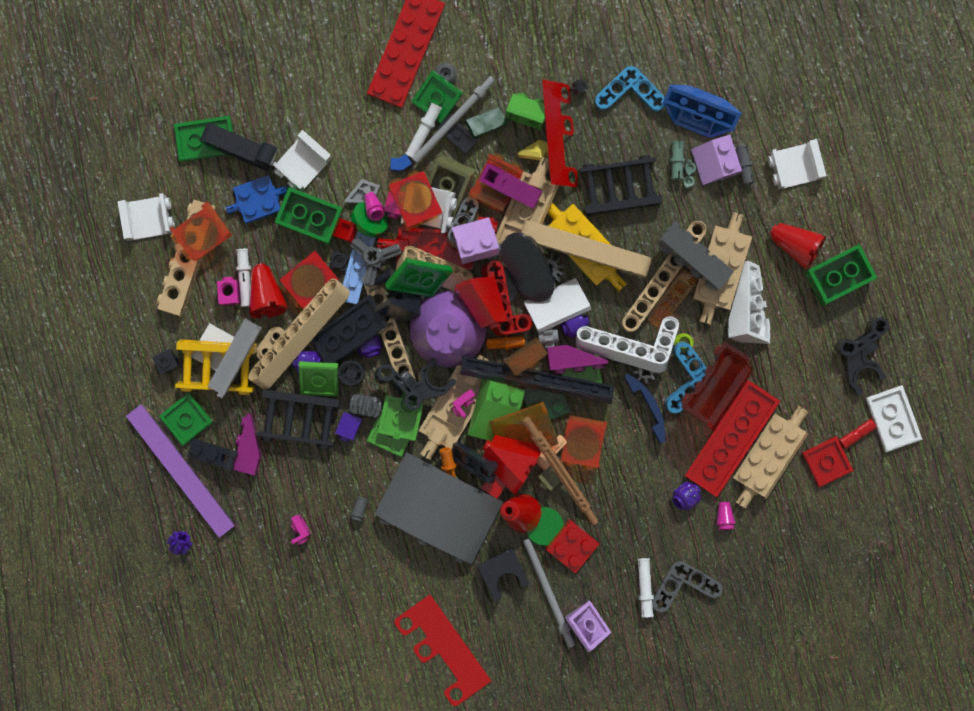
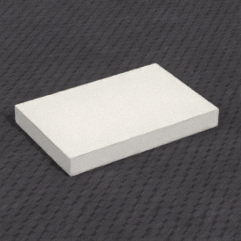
[524,278,591,333]
[865,385,922,452]

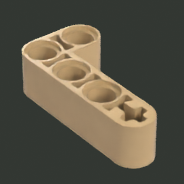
[396,246,473,292]

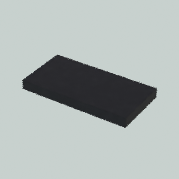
[312,294,390,363]

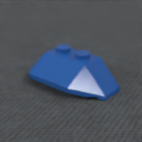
[663,85,741,138]

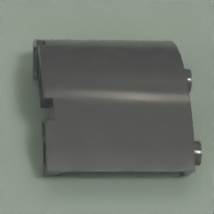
[375,452,503,564]

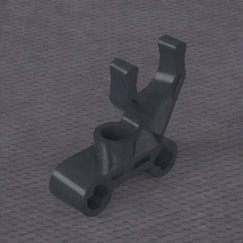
[835,318,889,396]
[374,358,456,413]

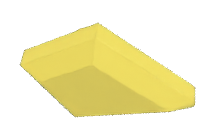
[517,139,548,160]

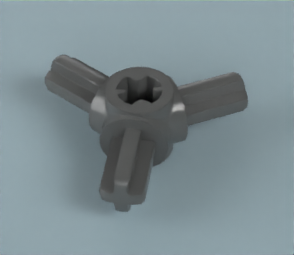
[350,238,402,287]

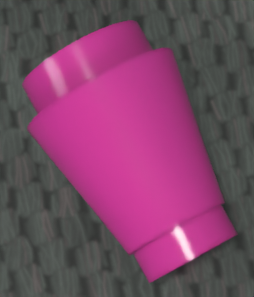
[364,192,385,221]
[716,502,736,531]

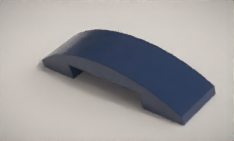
[623,374,665,444]

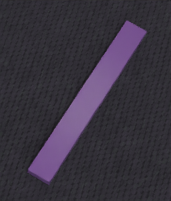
[126,404,235,538]

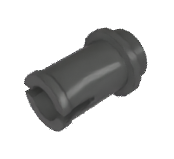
[350,496,369,521]

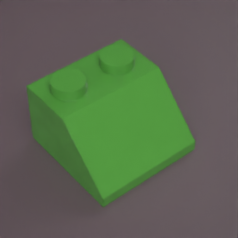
[506,93,545,130]

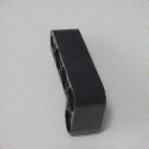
[199,123,278,171]

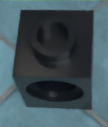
[152,349,182,375]

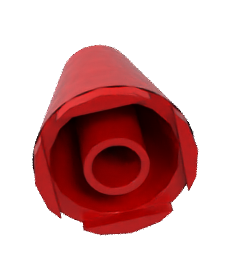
[770,223,826,269]
[249,264,288,319]
[501,494,542,532]

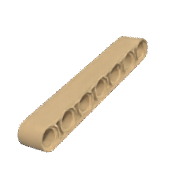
[521,220,652,277]
[621,221,706,333]
[363,274,417,399]
[248,279,350,390]

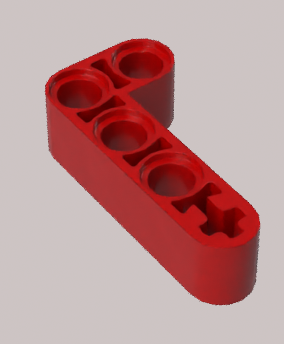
[481,260,532,336]

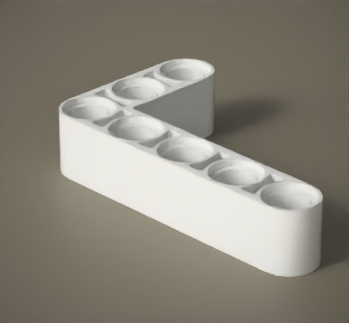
[576,317,679,373]

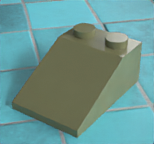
[428,155,476,219]

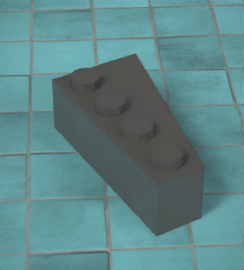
[657,221,734,291]

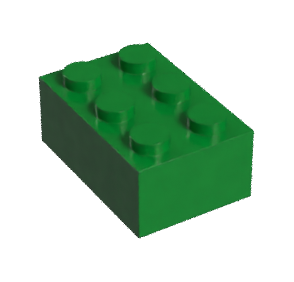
[275,187,344,246]
[804,244,877,306]

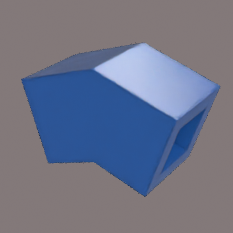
[390,154,413,172]

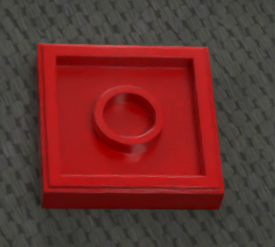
[801,436,854,487]

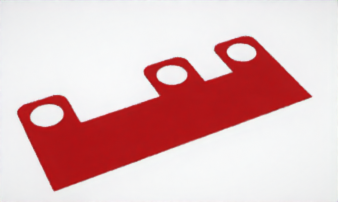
[542,79,578,187]
[394,594,491,706]

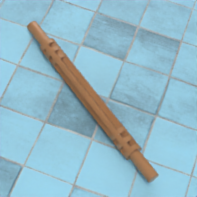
[523,417,598,525]

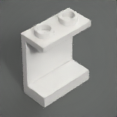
[272,130,332,192]
[768,139,826,190]
[401,183,457,233]
[117,193,175,241]

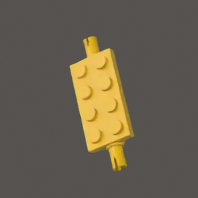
[547,203,628,292]

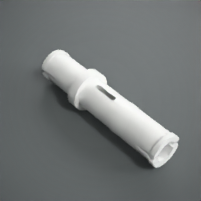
[405,103,442,158]
[236,249,251,307]
[637,558,654,617]

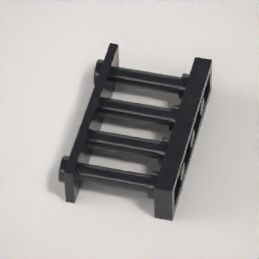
[579,155,662,216]
[256,390,341,449]

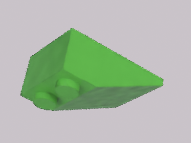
[467,379,525,441]

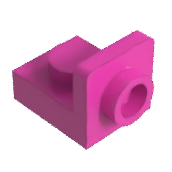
[452,389,475,418]
[291,514,311,545]

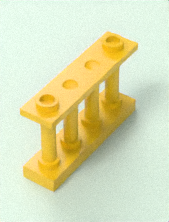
[175,339,257,395]

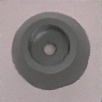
[434,63,457,84]

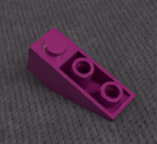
[479,163,543,209]
[547,345,608,374]
[233,413,262,475]

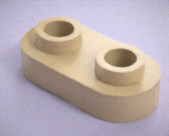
[256,327,285,359]

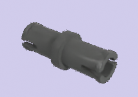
[736,145,755,185]

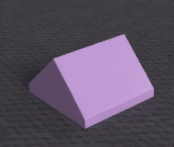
[565,600,611,652]

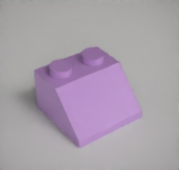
[691,135,742,186]
[452,218,499,264]

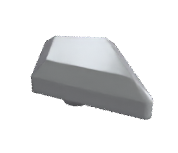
[345,179,380,203]

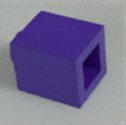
[335,412,363,443]

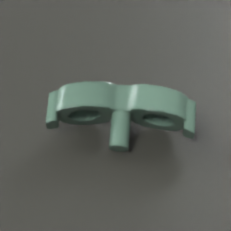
[684,160,696,189]

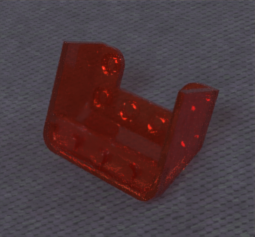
[681,341,754,431]

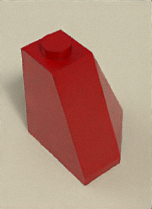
[454,276,508,330]
[482,435,541,494]

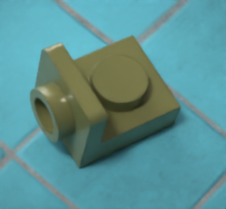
[538,466,561,491]

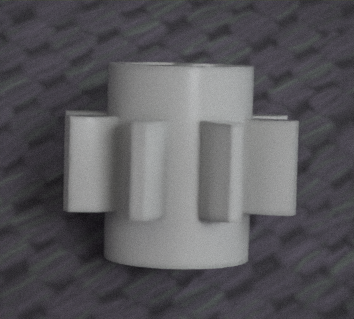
[538,328,559,349]
[633,367,655,384]

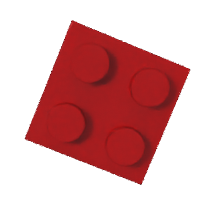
[545,519,600,574]

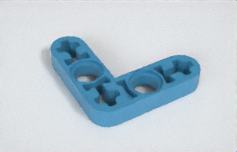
[595,66,665,112]
[665,342,714,413]

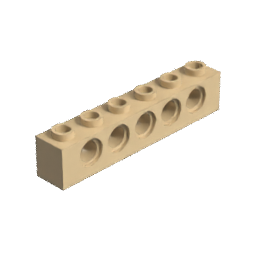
[156,200,218,317]

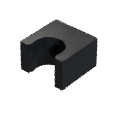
[375,269,421,323]
[478,548,530,601]

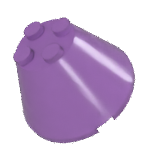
[410,291,486,367]

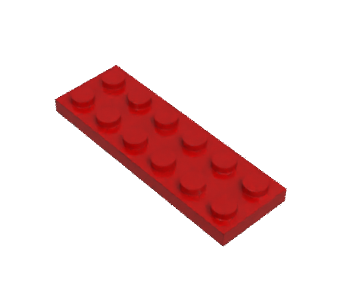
[367,0,445,109]
[684,380,780,497]

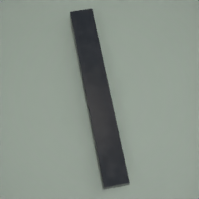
[460,356,614,404]

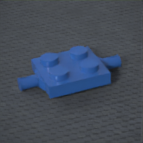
[226,175,288,224]

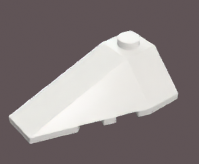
[728,261,770,344]

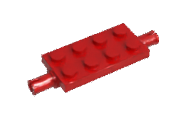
[377,227,473,271]

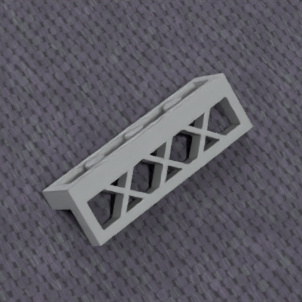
[207,319,262,398]

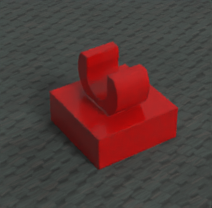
[334,218,357,243]

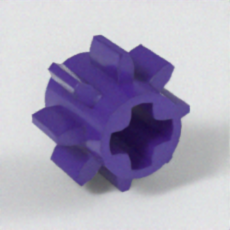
[167,531,193,555]

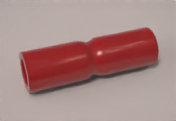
[839,419,877,449]

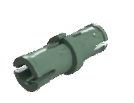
[670,141,685,181]

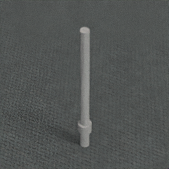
[412,76,495,164]
[523,538,575,648]

